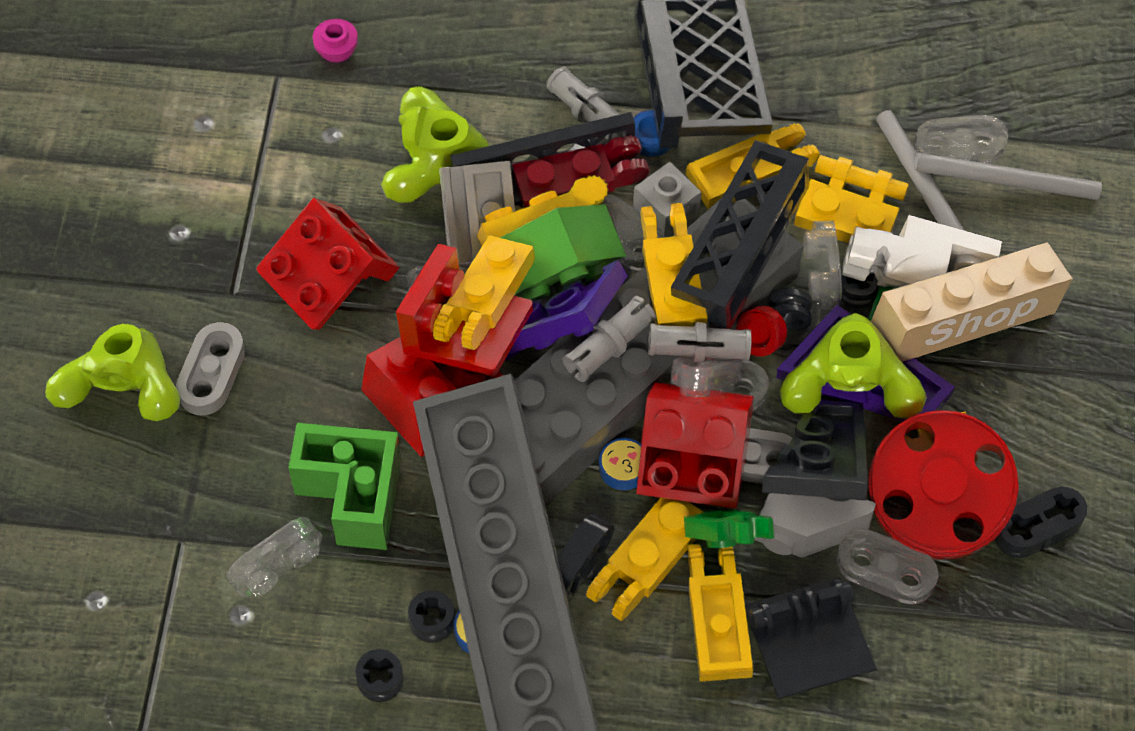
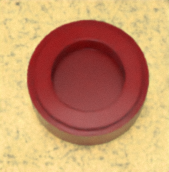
[736,306,787,357]

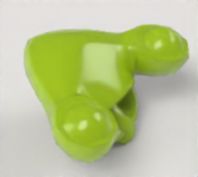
[381,86,489,203]
[779,313,927,418]
[45,324,181,421]

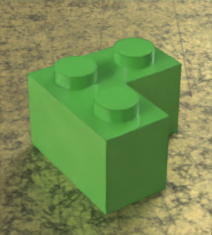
[500,204,627,301]
[289,423,401,550]

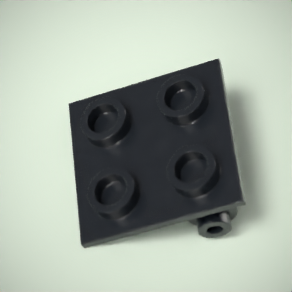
[745,577,877,700]

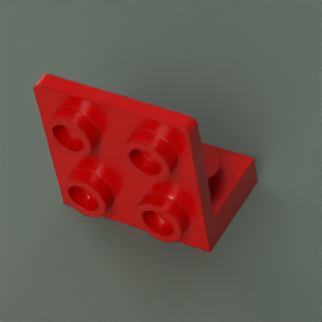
[257,197,400,330]
[396,244,533,376]

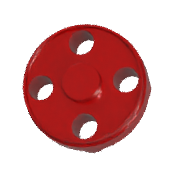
[868,410,1018,560]

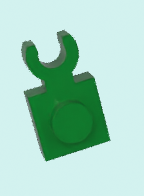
[684,508,774,548]

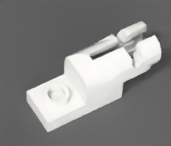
[841,215,1002,288]

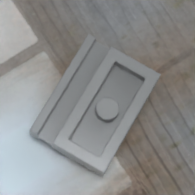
[439,161,515,262]

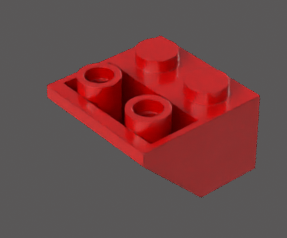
[361,337,503,457]
[636,382,754,509]

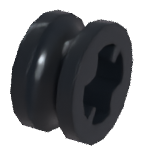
[836,267,880,308]
[769,289,812,332]
[408,590,455,643]
[355,649,404,703]

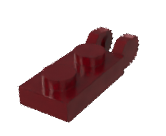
[512,135,650,208]

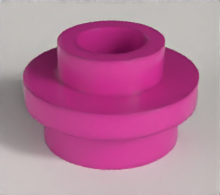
[313,19,358,62]

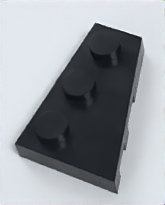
[762,400,868,502]

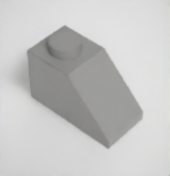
[755,493,876,558]

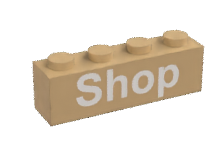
[871,242,1073,362]

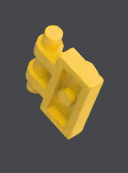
[794,155,909,244]

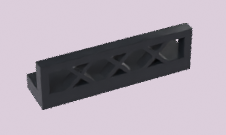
[451,112,644,209]
[671,140,809,329]

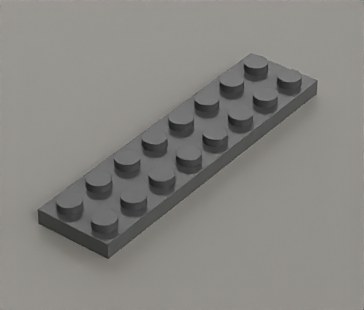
[413,374,599,731]

